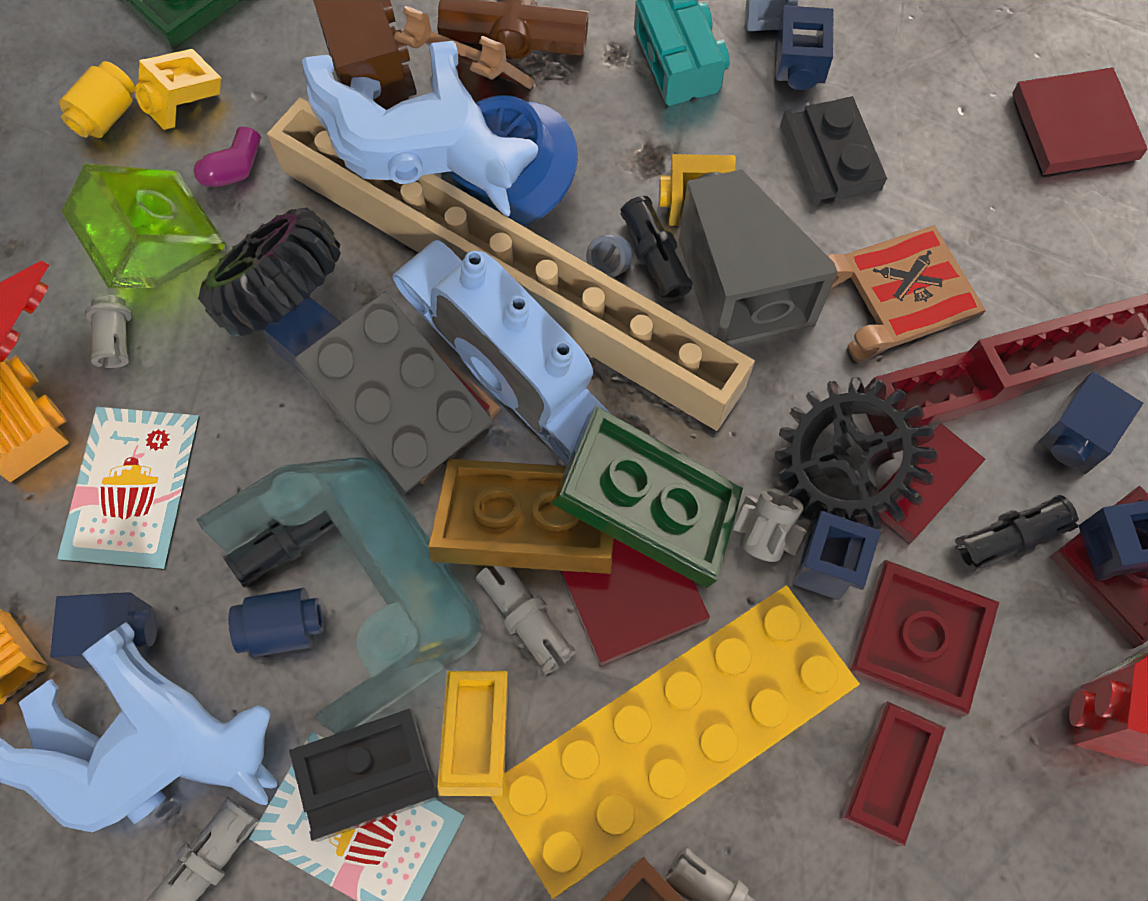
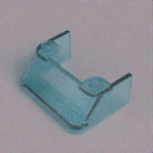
[196,457,482,734]

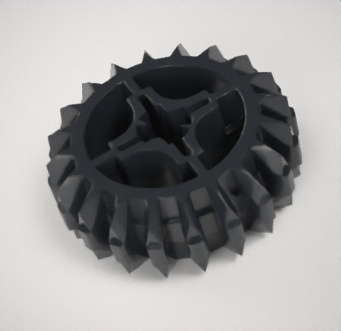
[198,207,341,336]
[775,377,938,531]

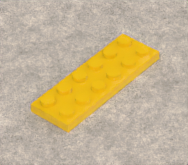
[490,585,860,899]

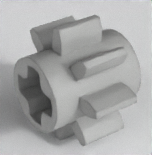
[732,488,811,562]

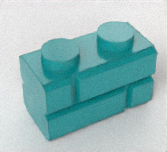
[634,0,730,106]

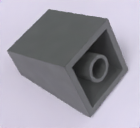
[679,169,838,345]

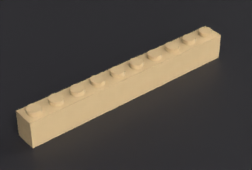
[267,97,755,431]

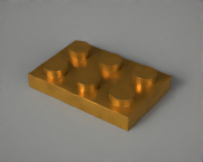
[428,459,614,574]

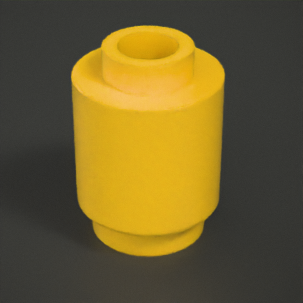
[58,61,135,138]

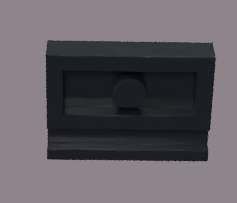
[781,96,887,206]
[289,708,438,842]

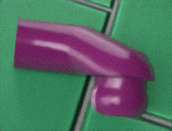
[193,126,261,187]

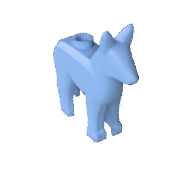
[302,41,538,217]
[0,622,278,832]

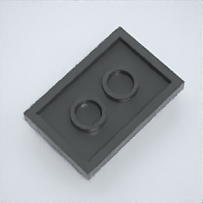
[294,291,493,495]

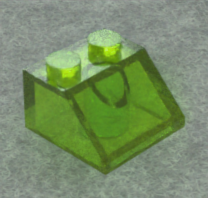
[62,163,226,288]

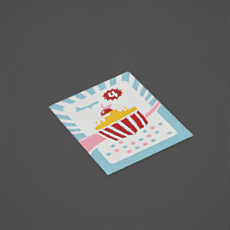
[57,407,199,569]
[249,732,465,901]

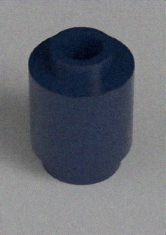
[228,588,324,657]

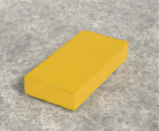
[437,671,508,796]

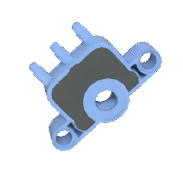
[392,240,611,465]

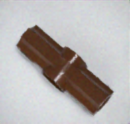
[437,0,589,59]

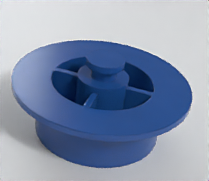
[441,95,578,227]

